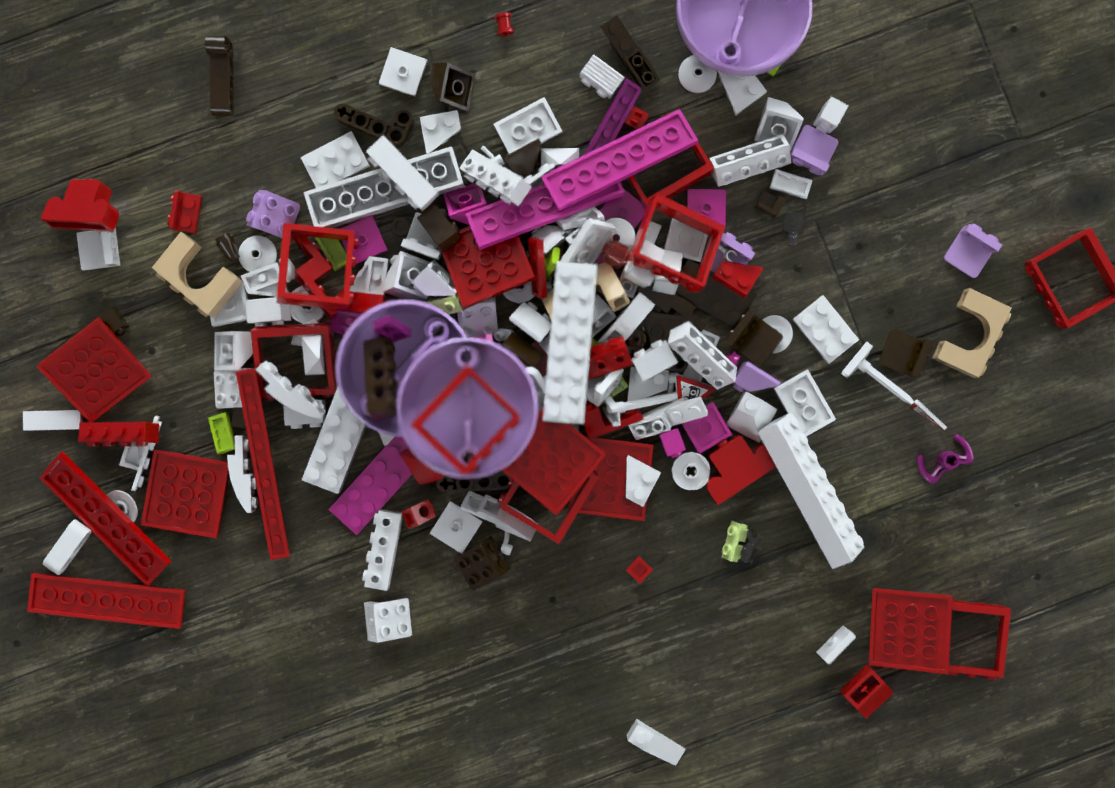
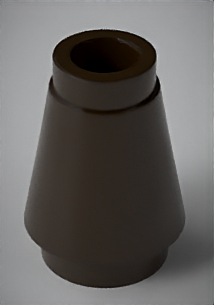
[215,232,240,262]

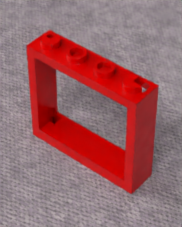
[627,113,714,210]
[628,193,725,293]
[276,223,358,310]
[1024,227,1115,329]
[250,322,338,401]
[410,365,521,476]
[498,473,599,544]
[930,600,1011,680]

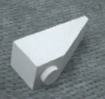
[627,719,686,766]

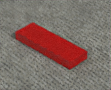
[528,237,547,298]

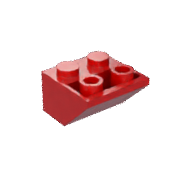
[839,664,894,719]

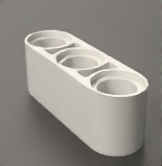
[42,519,92,576]

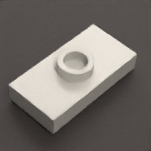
[769,169,812,199]

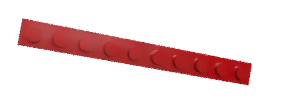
[236,368,290,560]

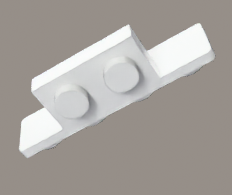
[119,415,162,491]

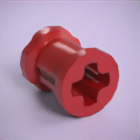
[494,12,514,37]

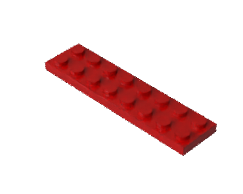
[40,452,172,586]
[27,573,186,629]

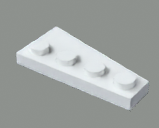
[718,55,767,116]

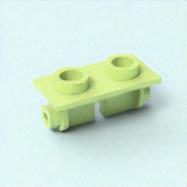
[425,293,463,315]
[722,521,749,562]

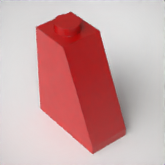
[336,290,388,313]

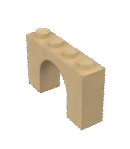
[152,232,244,318]
[541,260,630,320]
[932,288,1011,378]

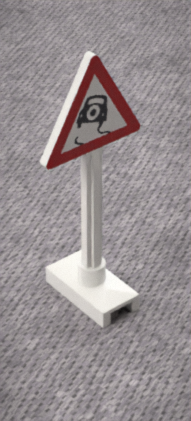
[841,342,947,430]
[602,374,716,427]

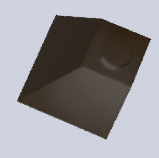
[429,63,476,112]
[504,138,541,179]

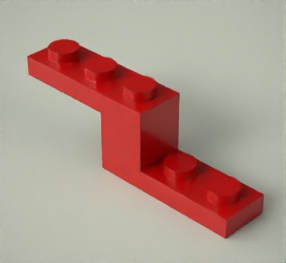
[291,234,338,321]
[569,400,643,440]

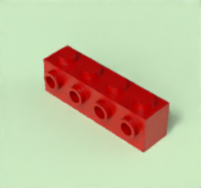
[588,336,633,380]
[78,422,159,447]

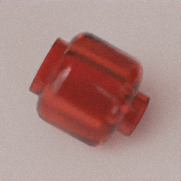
[601,240,630,268]

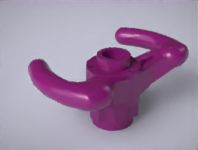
[917,434,974,484]

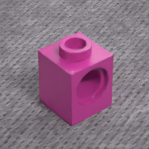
[659,428,686,458]

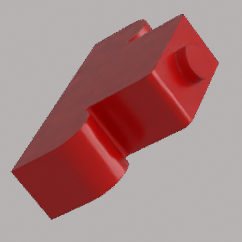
[40,178,119,232]
[705,435,776,505]

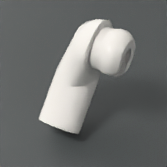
[278,259,295,282]
[494,328,515,341]

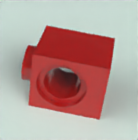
[401,499,436,529]

